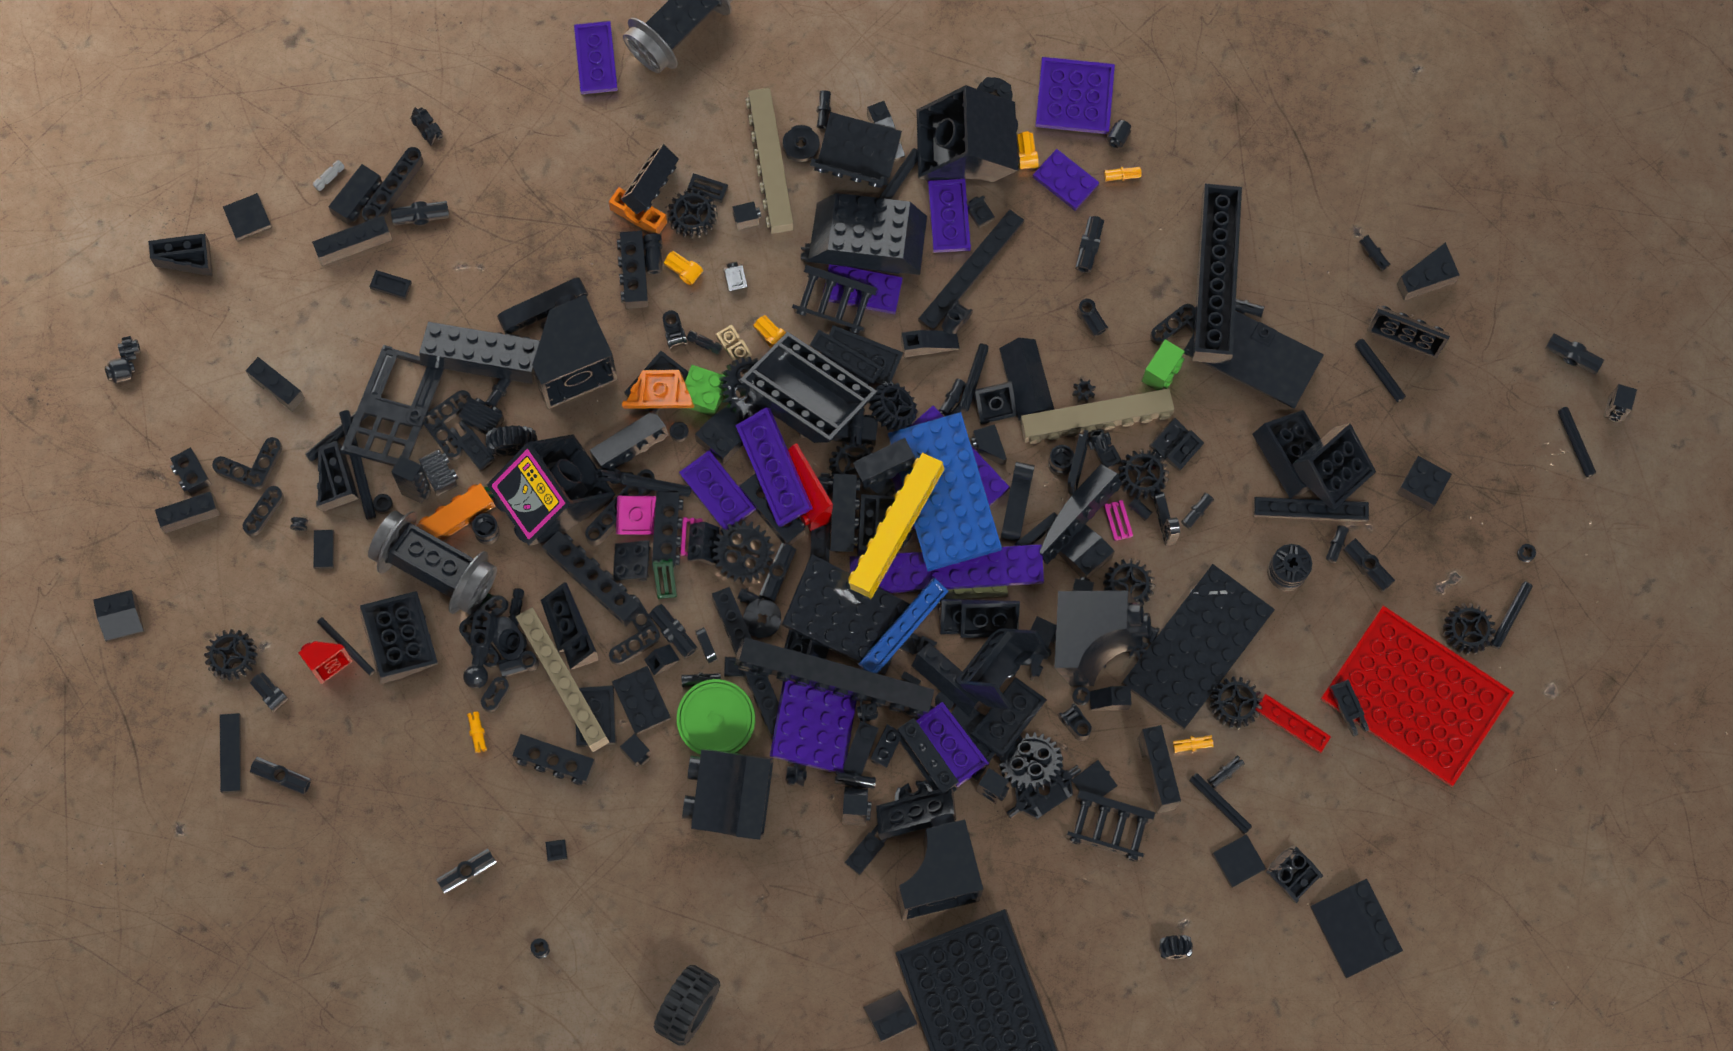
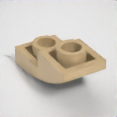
[715,324,752,361]

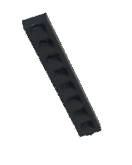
[918,209,1024,330]

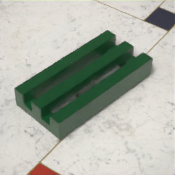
[653,559,677,599]

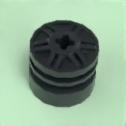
[1267,544,1313,591]

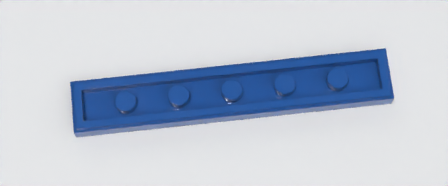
[858,578,948,674]

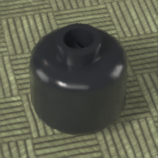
[105,357,135,384]

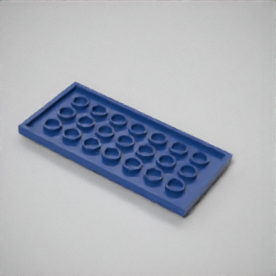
[888,412,1002,571]

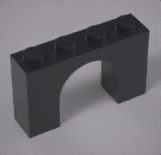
[1137,725,1181,814]

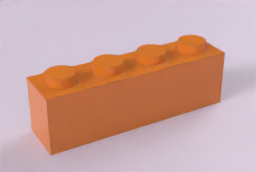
[416,483,496,541]

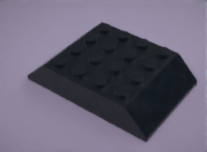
[808,193,927,275]
[740,332,877,443]

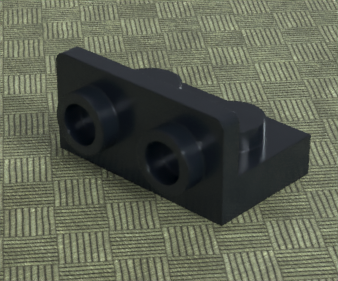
[687,522,720,565]

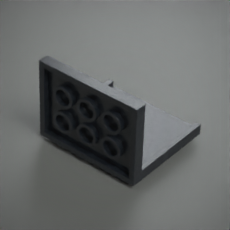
[810,112,902,188]

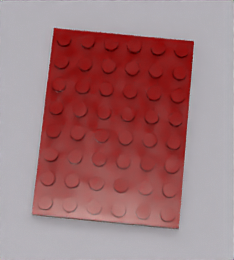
[1320,605,1514,788]

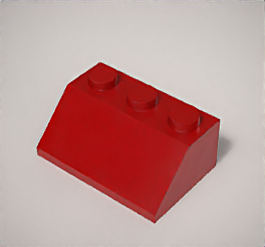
[298,641,353,684]

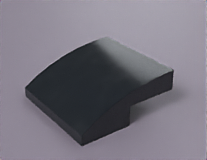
[1149,418,1204,471]

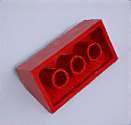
[788,443,833,531]

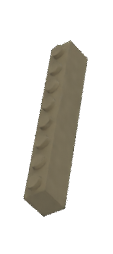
[745,88,793,234]
[1020,389,1175,444]
[516,607,610,752]

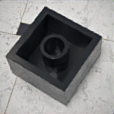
[1397,456,1452,512]

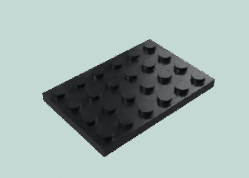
[782,555,910,675]

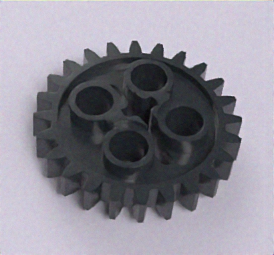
[718,357,763,419]
[711,520,775,584]
[999,732,1063,792]

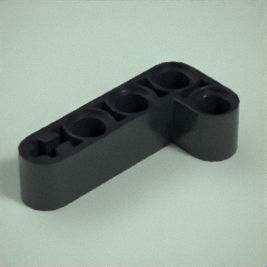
[1001,462,1035,541]

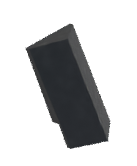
[999,337,1055,421]
[541,582,599,669]
[938,599,1020,638]

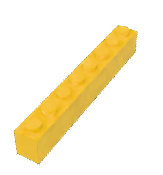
[848,453,945,599]

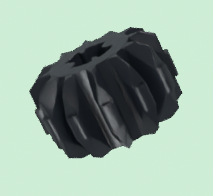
[1159,935,1193,960]

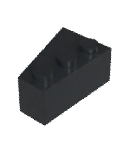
[148,233,213,276]
[1397,242,1460,300]
[316,441,359,512]
[857,494,895,556]
[842,786,872,826]

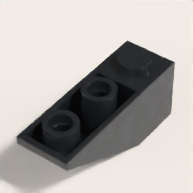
[901,330,960,358]
[1029,616,1057,681]

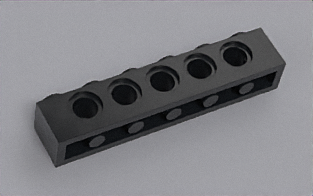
[542,530,642,627]

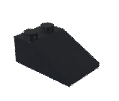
[695,405,746,465]
[1058,524,1115,578]

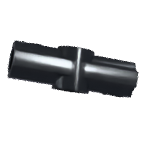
[391,201,449,226]
[1075,216,1105,273]
[1546,333,1604,375]
[1343,538,1395,592]
[759,543,797,602]
[649,604,698,659]
[250,757,312,795]
[436,848,497,894]

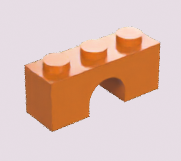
[609,187,667,234]

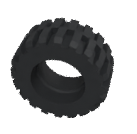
[654,965,720,1046]

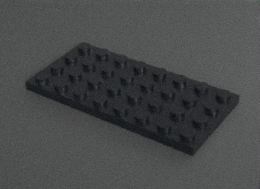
[1121,564,1275,730]

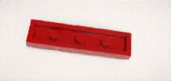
[1255,694,1331,754]

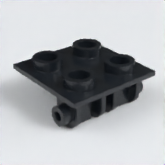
[613,540,651,582]

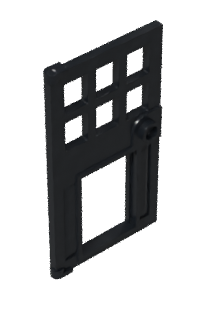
[340,345,445,466]

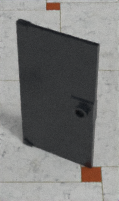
[1184,311,1324,409]

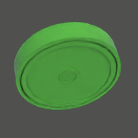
[677,679,756,755]

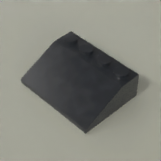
[1367,305,1450,358]
[1252,410,1321,498]
[1292,423,1376,510]
[360,591,438,684]
[1310,879,1403,979]

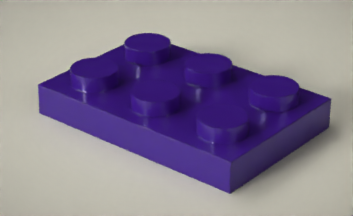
[1033,149,1099,211]

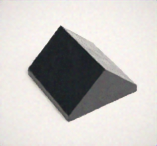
[973,381,1017,424]

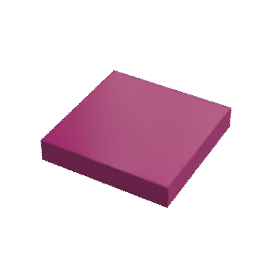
[616,495,656,535]

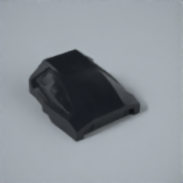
[1266,845,1323,903]

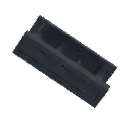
[792,265,879,334]
[898,718,959,794]
[1066,790,1156,862]

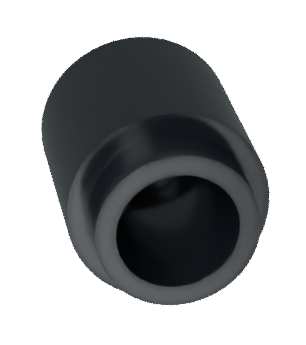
[1107,120,1131,148]

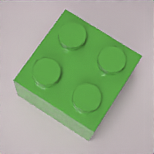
[1141,339,1185,391]
[685,365,725,417]

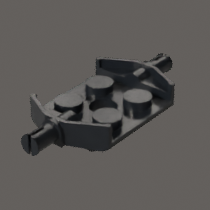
[1006,765,1081,820]

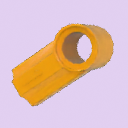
[1017,131,1039,169]
[664,251,703,286]
[753,315,786,348]

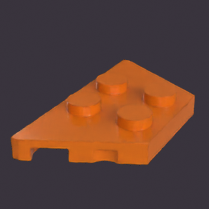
[622,370,694,409]

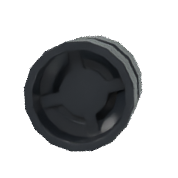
[1048,445,1074,476]
[472,514,500,545]

